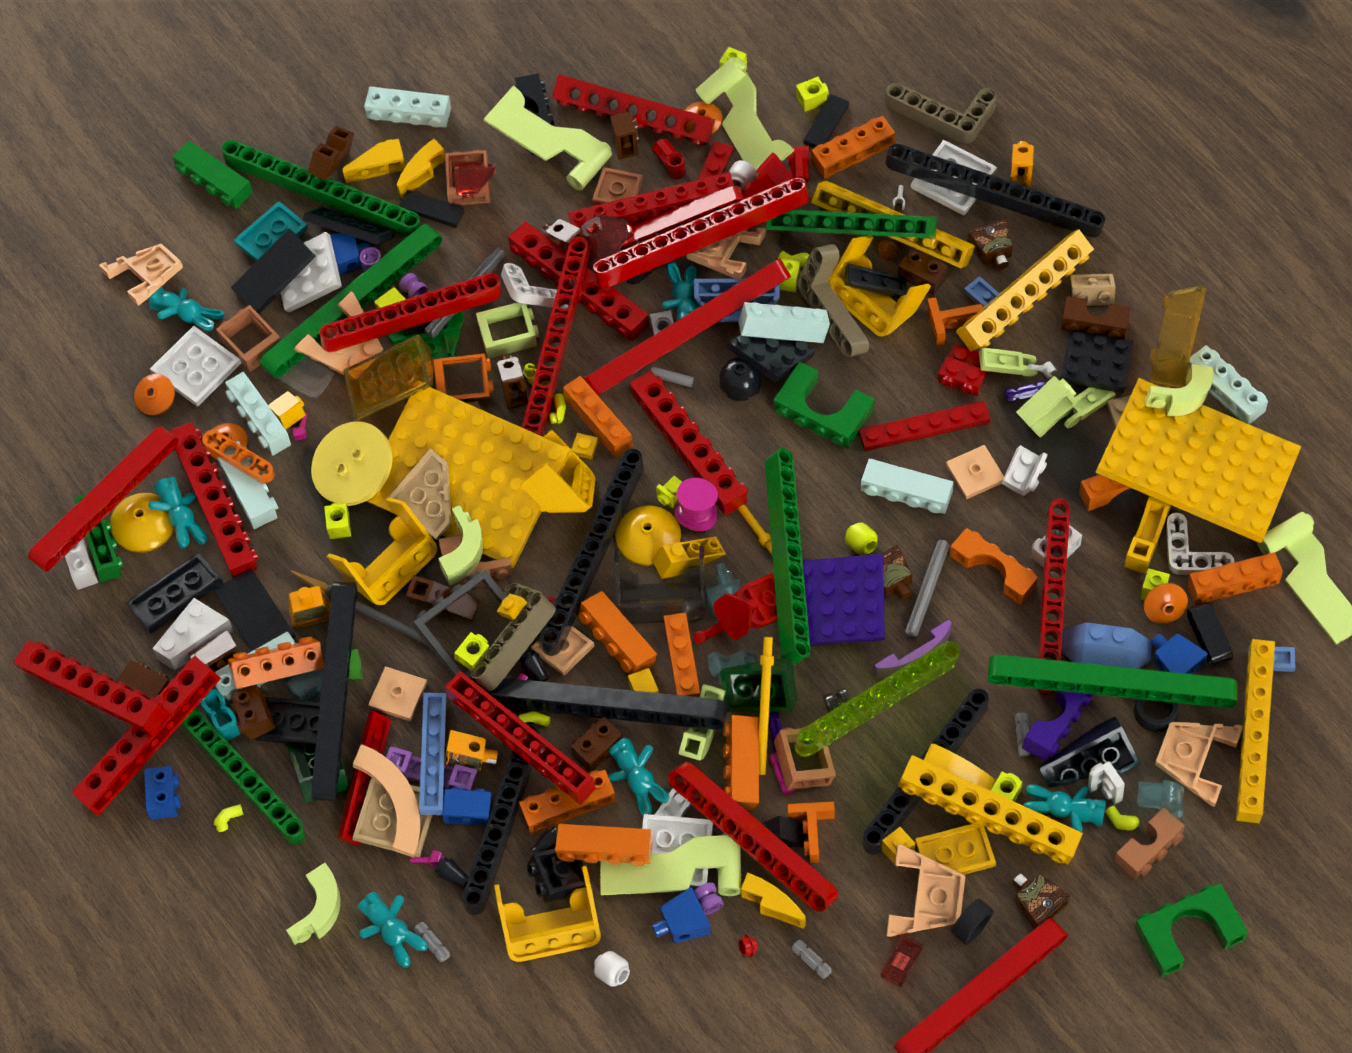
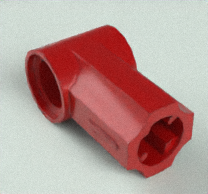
[652,139,686,179]
[788,146,809,184]

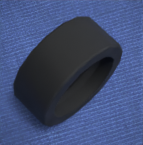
[1134,699,1179,732]
[951,899,994,945]

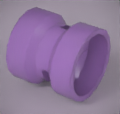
[360,247,381,272]
[399,273,428,298]
[694,883,724,915]

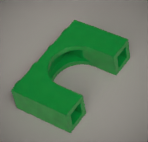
[773,362,875,448]
[1134,883,1248,978]

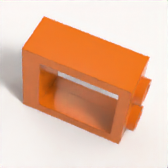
[433,353,494,401]

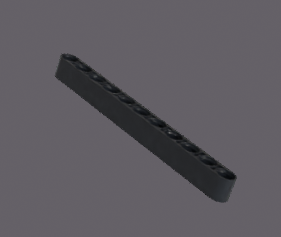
[885,144,1105,238]
[540,448,644,656]
[311,582,357,801]
[485,678,728,730]

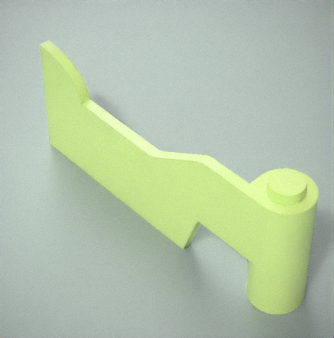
[696,57,794,177]
[484,86,612,191]
[1257,512,1352,645]
[600,833,741,896]

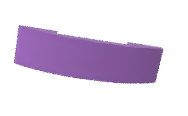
[874,620,952,678]
[386,746,477,791]

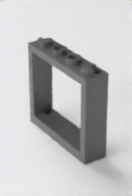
[413,570,507,681]

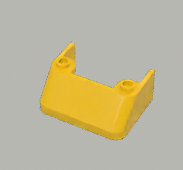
[828,235,931,337]
[520,430,595,513]
[326,497,437,605]
[494,866,601,962]

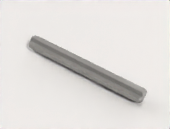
[905,540,950,638]

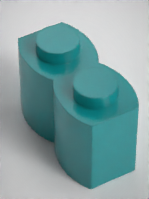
[201,689,240,742]

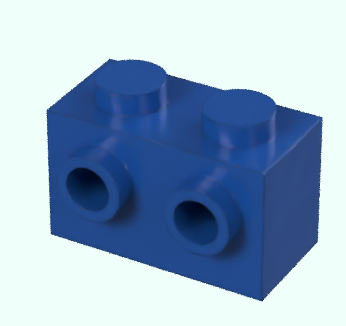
[144,766,181,820]
[442,787,493,826]

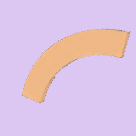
[353,744,420,858]

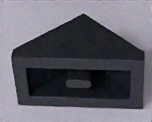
[762,815,804,847]

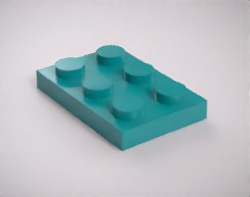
[234,201,308,261]

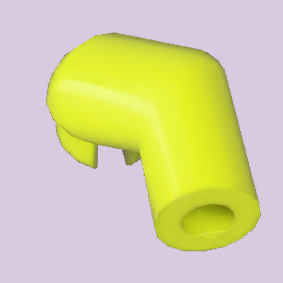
[778,251,809,267]
[523,363,550,386]
[549,394,566,424]
[518,711,551,727]
[214,804,244,832]
[1105,806,1140,831]

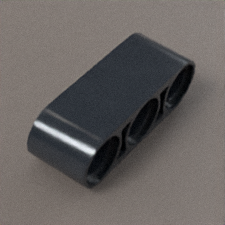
[1187,602,1233,666]

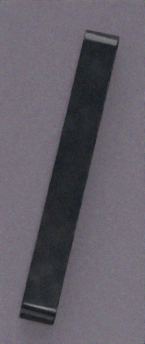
[863,688,989,854]
[463,722,540,915]

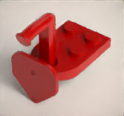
[694,573,778,644]

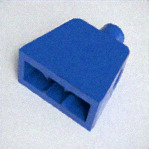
[329,233,370,276]
[1151,633,1208,674]
[651,887,711,943]

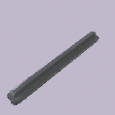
[425,247,505,338]

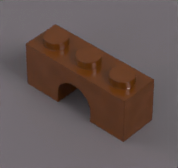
[308,126,354,180]
[1061,297,1130,339]

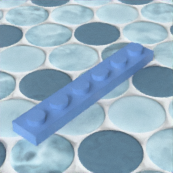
[419,693,446,815]

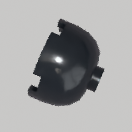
[719,357,762,401]

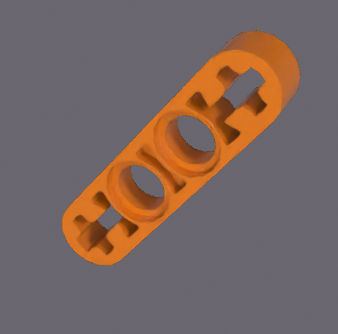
[202,430,275,483]

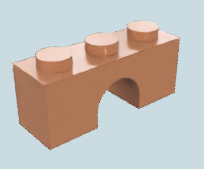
[1114,808,1185,880]

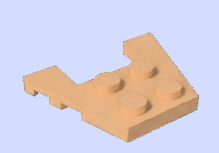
[686,228,765,280]
[99,244,183,306]
[294,291,384,380]
[1155,722,1243,807]
[886,844,966,937]

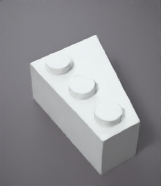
[153,598,233,671]

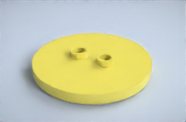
[311,421,393,506]

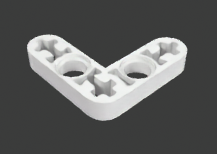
[501,263,569,309]
[1166,513,1234,575]

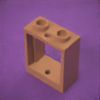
[445,150,491,206]
[216,305,281,372]
[774,725,836,790]

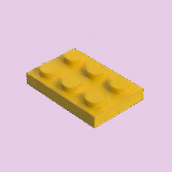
[915,824,996,875]

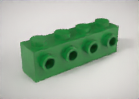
[172,140,253,209]
[74,494,123,583]

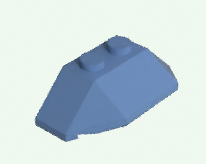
[694,279,780,322]
[1061,622,1152,669]

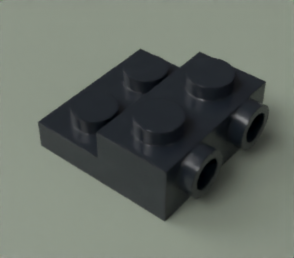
[527,848,591,902]

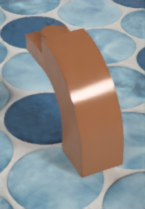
[439,535,513,588]

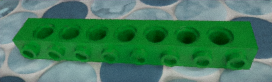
[766,209,937,238]

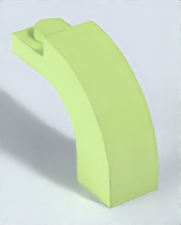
[1145,364,1213,416]
[438,505,483,586]
[679,684,726,760]
[286,863,341,945]

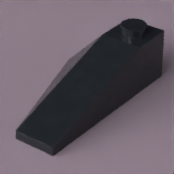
[1039,716,1141,787]

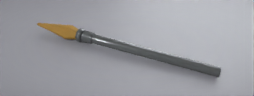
[291,570,443,647]

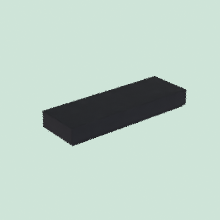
[803,94,849,148]
[399,190,465,228]
[844,264,907,298]

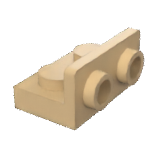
[1070,274,1116,306]

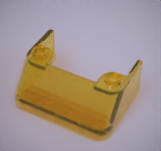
[1149,285,1207,388]

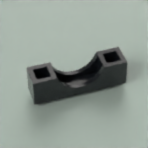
[515,73,554,155]

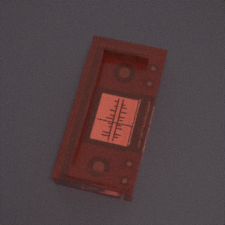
[880,935,924,987]

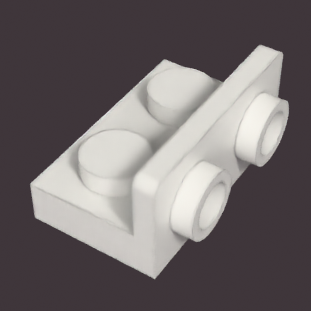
[1001,445,1048,496]
[1088,761,1125,805]

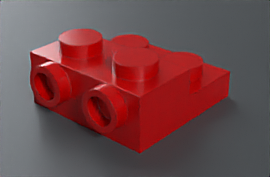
[938,344,989,396]

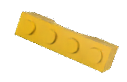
[1124,496,1172,574]

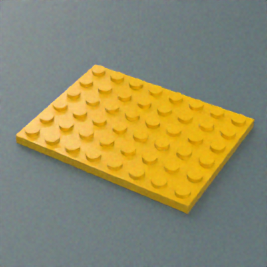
[1096,378,1301,544]
[366,382,571,568]

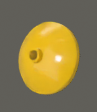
[110,493,175,552]
[615,506,681,566]

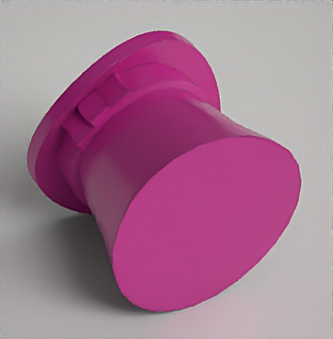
[674,478,718,532]

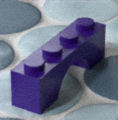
[1022,691,1093,762]

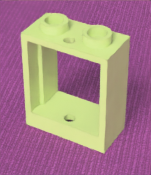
[476,302,539,358]
[1016,376,1078,438]

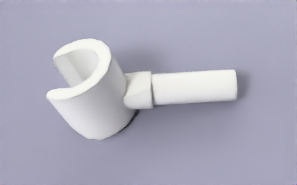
[893,185,905,210]
[1028,361,1057,379]

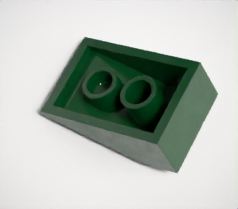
[720,658,798,712]
[286,744,349,803]

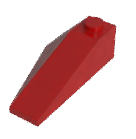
[743,152,793,199]

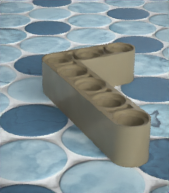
[886,83,997,144]
[797,244,869,358]
[471,583,556,692]

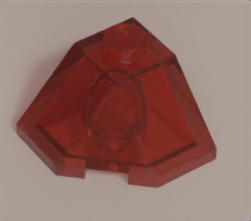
[454,161,497,198]
[581,215,633,262]

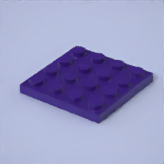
[803,554,885,646]

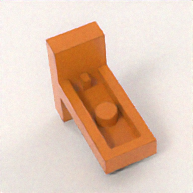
[927,297,983,345]
[788,802,835,864]

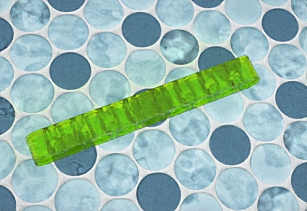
[794,641,961,757]

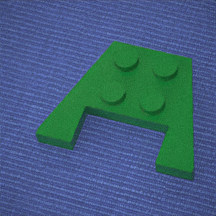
[386,311,465,373]

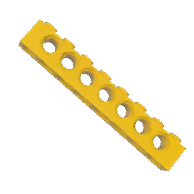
[811,181,975,268]
[956,229,1094,352]
[1236,639,1275,823]
[898,755,1083,864]

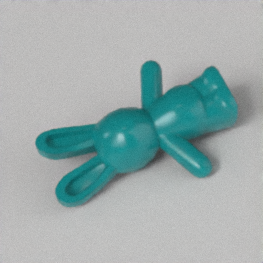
[662,262,701,321]
[149,286,224,331]
[148,477,208,549]
[608,738,670,816]
[1023,784,1106,832]
[358,892,428,968]

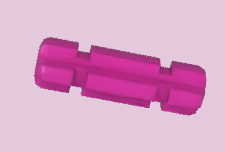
[770,752,795,795]

